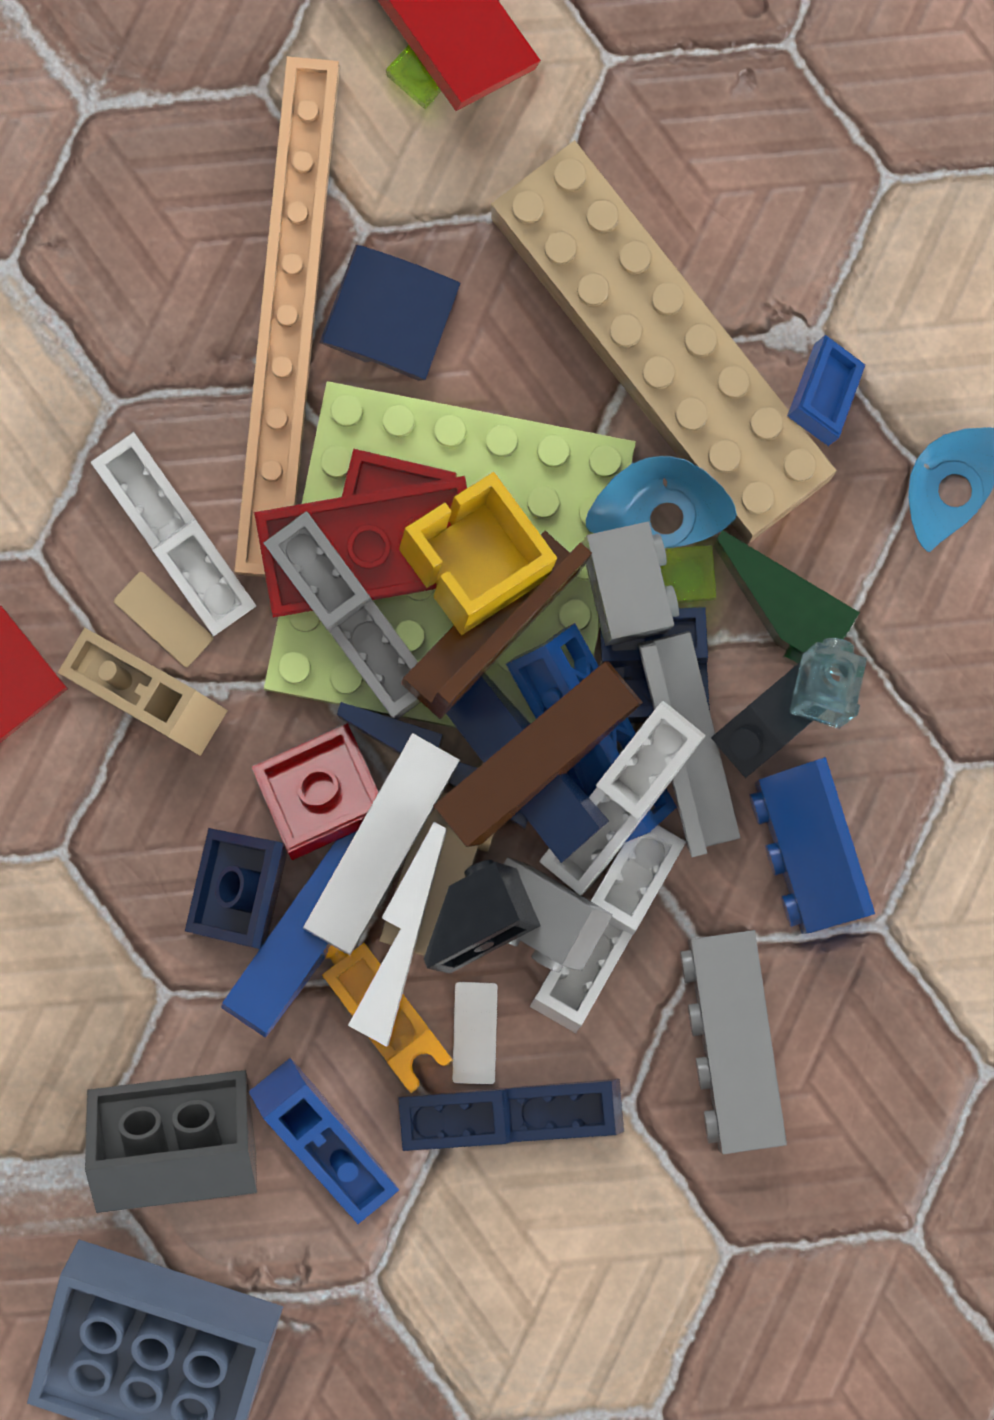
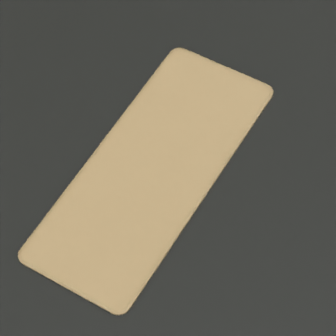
[114,572,213,667]

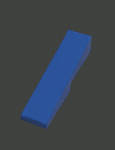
[221,831,357,1038]

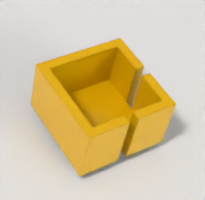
[399,472,557,636]

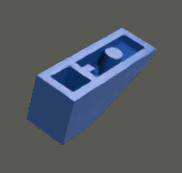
[249,1058,399,1224]

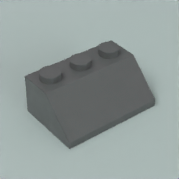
[85,1070,257,1213]

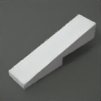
[91,431,256,636]
[539,701,706,895]
[303,733,459,955]
[348,822,447,1047]
[530,825,686,1033]

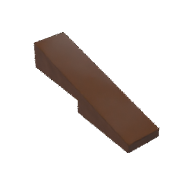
[433,662,643,847]

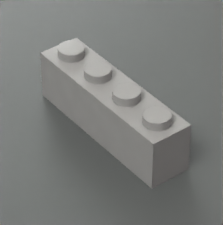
[680,930,787,1154]

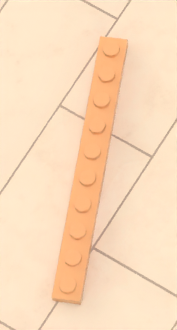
[234,56,340,577]

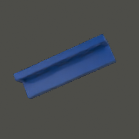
[506,623,677,842]

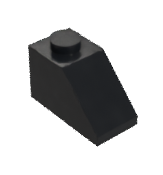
[711,658,839,779]
[424,860,541,974]

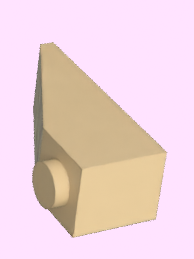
[58,627,228,756]

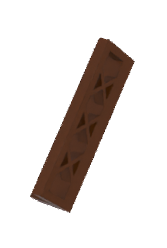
[401,530,592,720]

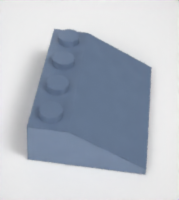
[27,1239,283,1420]

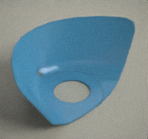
[908,427,994,552]
[586,456,736,548]

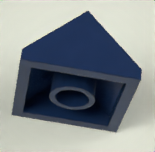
[185,828,287,949]

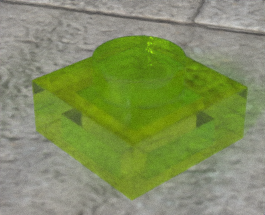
[386,45,441,109]
[660,545,717,603]

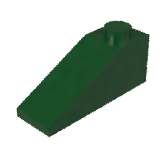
[713,530,860,672]

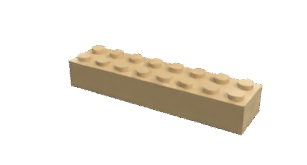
[491,140,837,544]

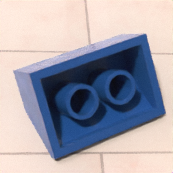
[749,757,875,934]

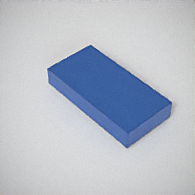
[787,335,865,446]

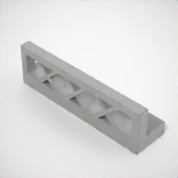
[638,631,740,857]

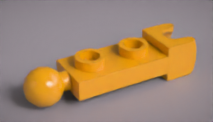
[322,943,453,1093]

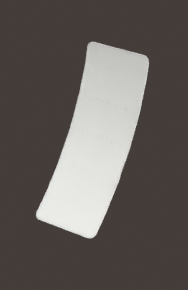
[452,982,498,1084]

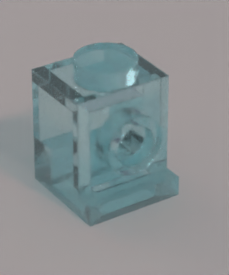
[790,638,867,729]

